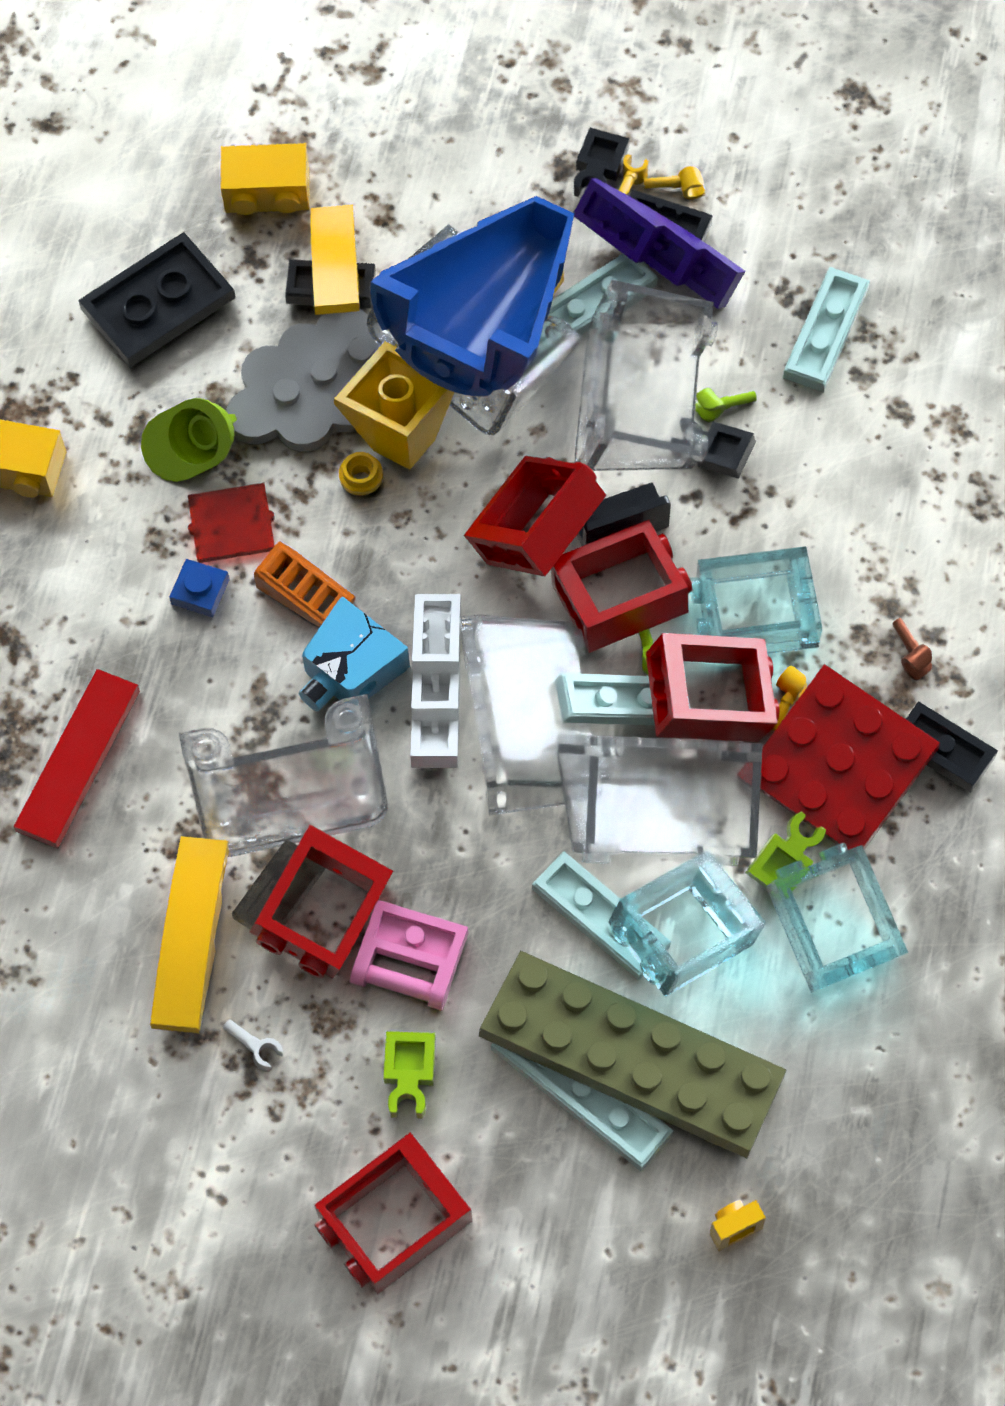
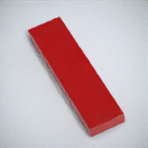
[14,669,140,849]

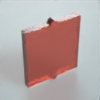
[188,483,275,563]

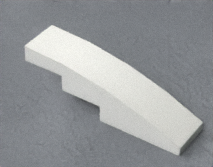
[410,594,461,768]

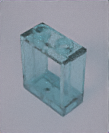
[690,546,822,654]
[766,842,908,993]
[608,849,766,997]

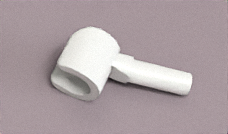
[223,1019,283,1071]

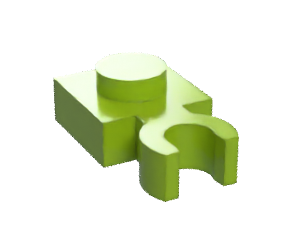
[745,812,826,901]
[383,1031,436,1119]

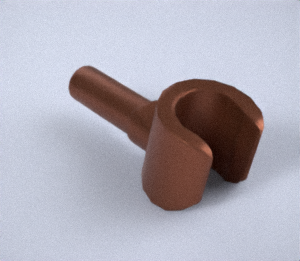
[892,618,932,680]

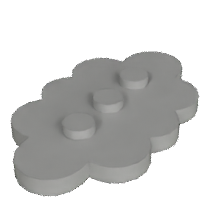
[226,309,399,452]

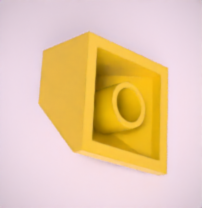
[334,341,454,470]

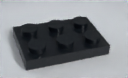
[78,232,236,367]

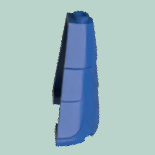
[370,196,574,396]

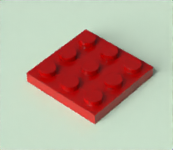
[742,664,940,859]

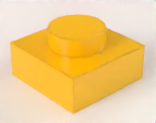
[709,1200,766,1251]

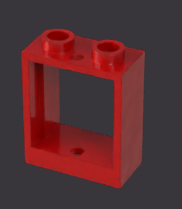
[464,456,607,577]
[551,520,693,653]
[646,633,780,742]
[250,825,393,978]
[314,1132,473,1295]

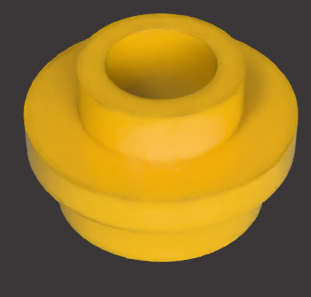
[339,452,383,495]

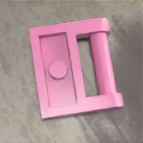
[350,900,469,1011]

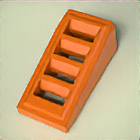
[254,541,356,628]

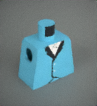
[299,596,410,712]

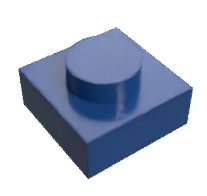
[169,559,230,618]

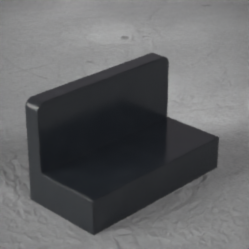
[577,482,671,546]

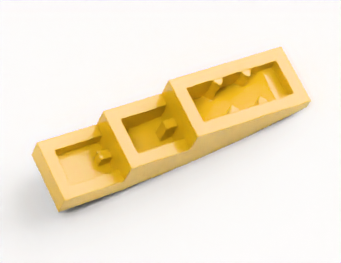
[310,205,360,315]
[150,836,229,1033]

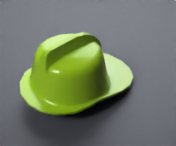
[141,398,237,482]

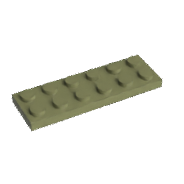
[479,951,787,1158]

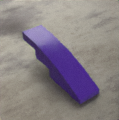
[574,178,746,309]

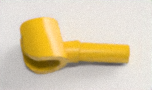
[619,154,649,195]
[644,166,705,200]
[772,666,807,731]

